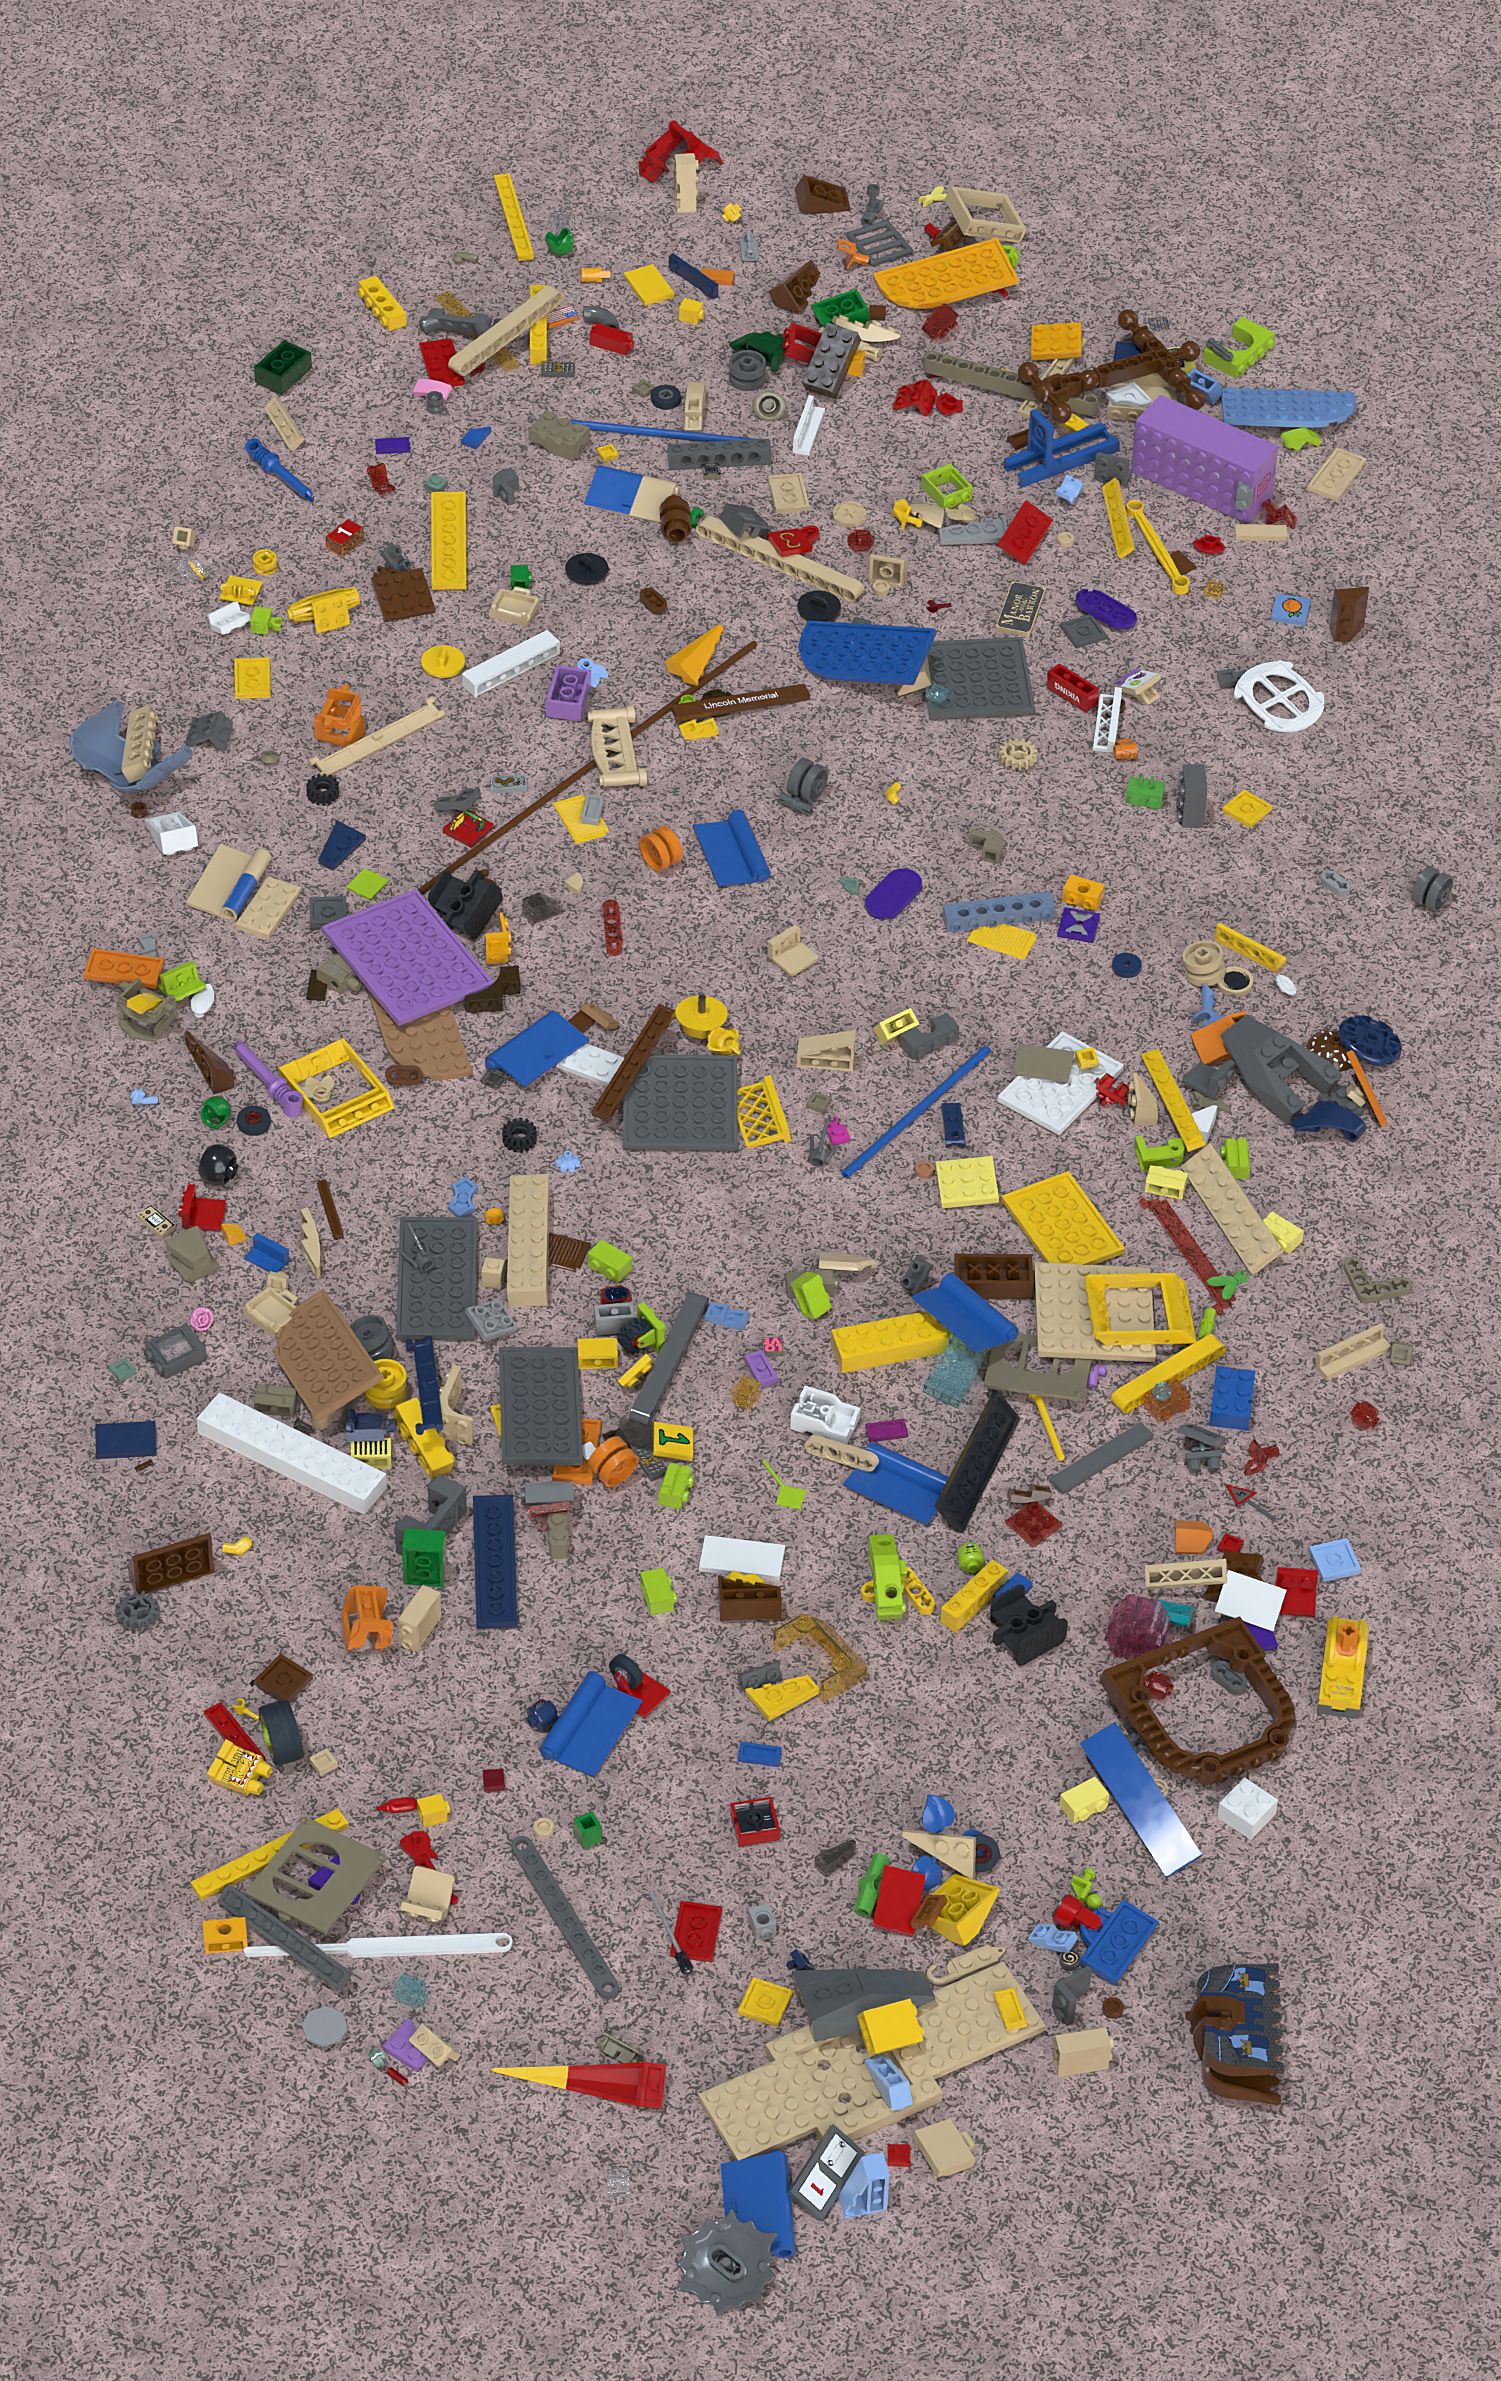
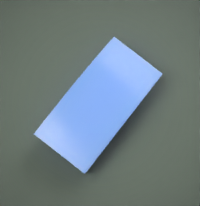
[1028,1924,1078,1953]

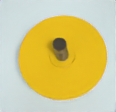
[675,995,728,1039]

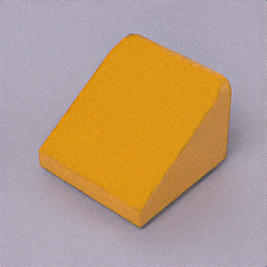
[221,1224,247,1246]

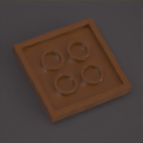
[371,568,435,622]

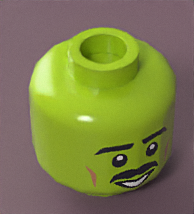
[956,1542,985,1573]

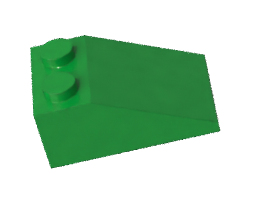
[811,289,870,327]
[402,1528,446,1588]

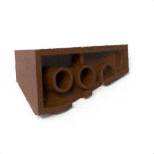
[768,259,820,313]
[184,1031,236,1094]

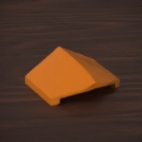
[1175,1520,1213,1555]

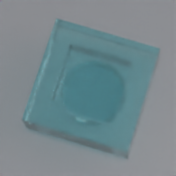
[926,683,950,705]

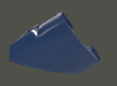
[1291,1101,1367,1141]

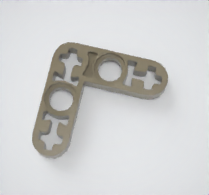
[1343,1257,1412,1304]

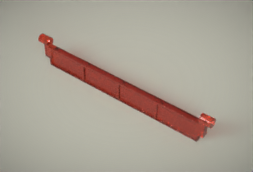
[1139,1198,1236,1315]

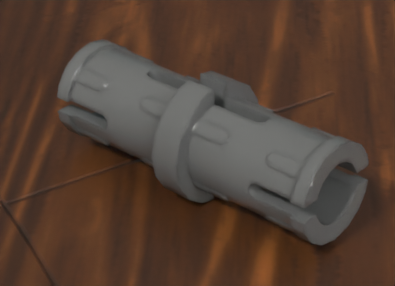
[777,792,814,816]

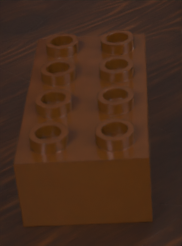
[953,1253,1034,1299]

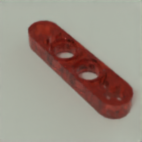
[602,899,623,956]

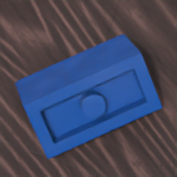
[245,1233,289,1273]

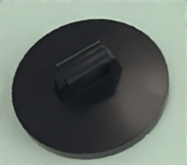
[565,553,609,585]
[797,590,841,622]

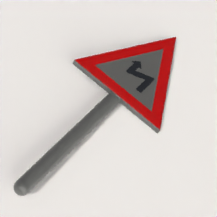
[1225,1484,1277,1521]

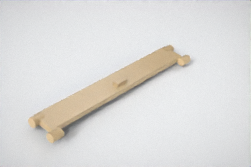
[308,696,445,777]

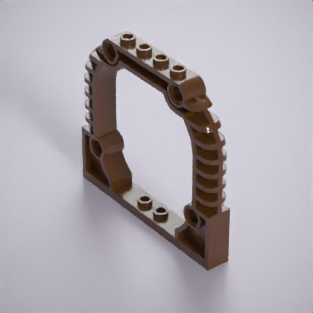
[1099,1616,1295,1786]

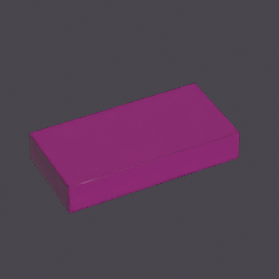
[865,1419,908,1443]

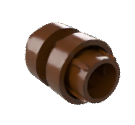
[659,495,692,543]

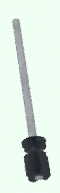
[649,1890,694,1974]

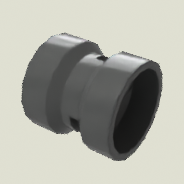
[426,391,444,414]

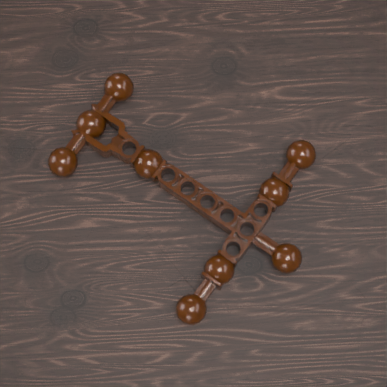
[1018,309,1205,423]

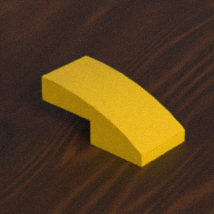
[678,718,719,740]
[127,993,164,1014]

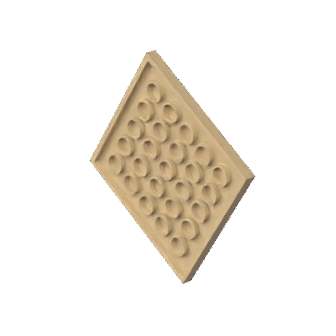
[1034,1262,1156,1362]

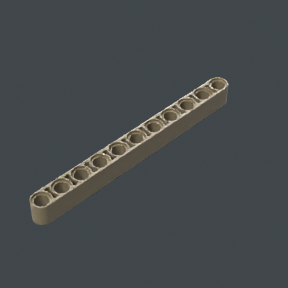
[923,351,1099,416]

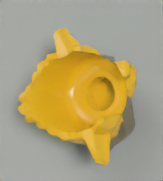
[707,1027,744,1058]

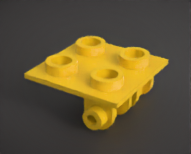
[219,575,263,606]

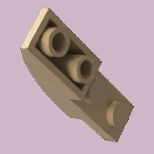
[832,315,900,342]
[684,382,706,433]

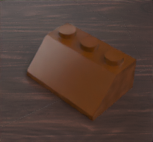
[1329,587,1369,642]

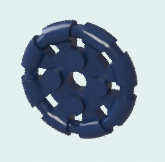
[1338,1015,1402,1066]

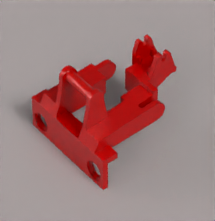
[638,120,724,183]

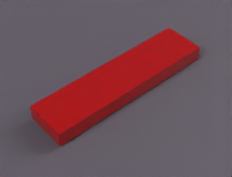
[203,1702,266,1761]

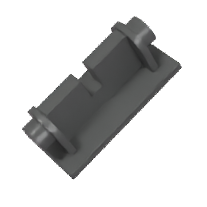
[737,1661,782,1692]

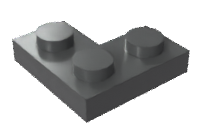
[433,788,481,812]

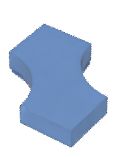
[448,1176,478,1217]

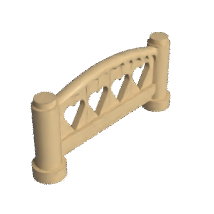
[587,705,647,787]

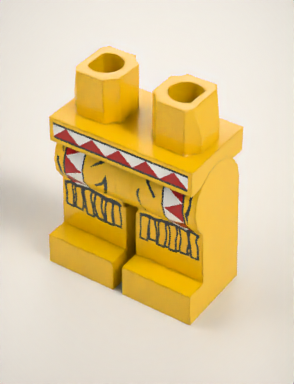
[207,1740,273,1796]

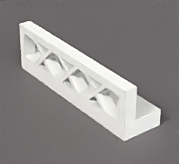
[793,395,825,456]
[1093,687,1122,753]

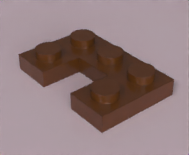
[1204,1551,1264,1602]

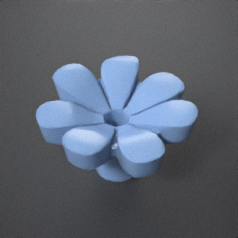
[555,1151,581,1173]

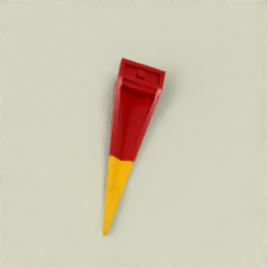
[492,2062,667,2109]

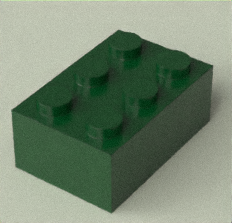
[254,340,312,395]

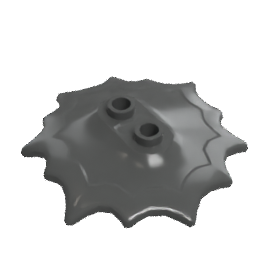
[677,2209,777,2316]

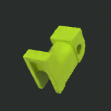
[1134,1135,1184,1172]

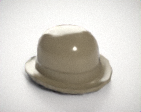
[752,391,786,421]

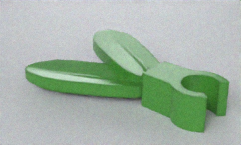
[1207,1269,1250,1300]

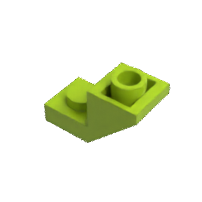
[1280,427,1322,451]

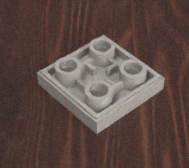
[465,1299,518,1341]

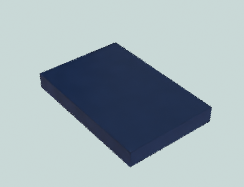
[95,1421,156,1459]

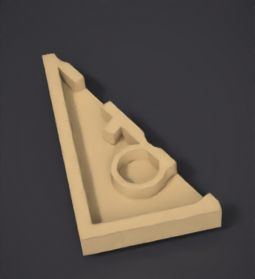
[902,1829,976,1879]

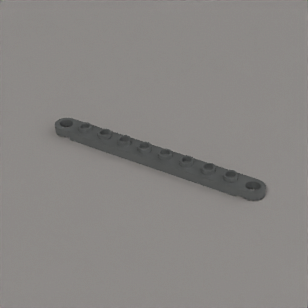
[511,1836,619,2000]

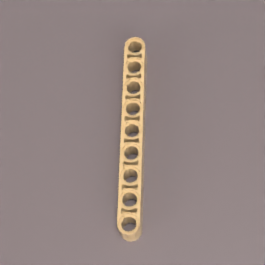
[448,285,564,376]

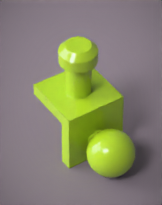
[1071,1868,1102,1910]

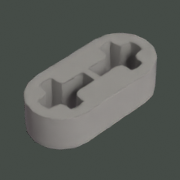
[1320,870,1351,897]

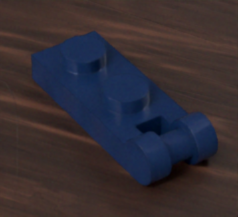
[941,1103,965,1148]

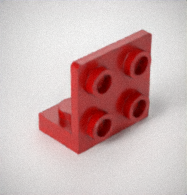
[1275,1567,1318,1617]

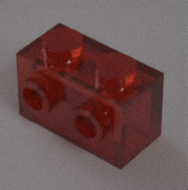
[921,303,959,341]

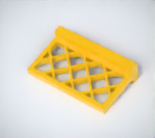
[737,1075,792,1149]

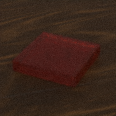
[527,1501,571,1519]

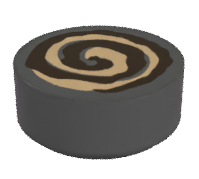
[1059,1949,1081,1971]

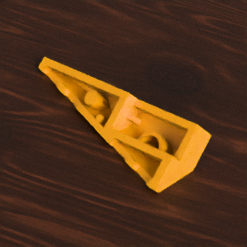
[666,624,724,686]

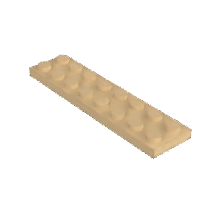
[1181,1143,1284,1275]

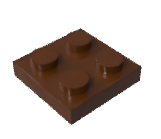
[254,1653,313,1702]

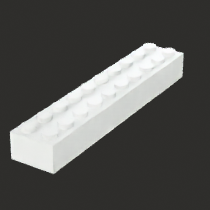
[197,1392,387,1515]

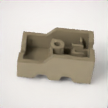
[529,411,590,462]

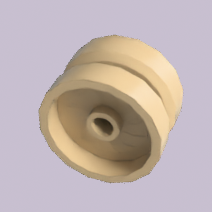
[1182,940,1226,986]

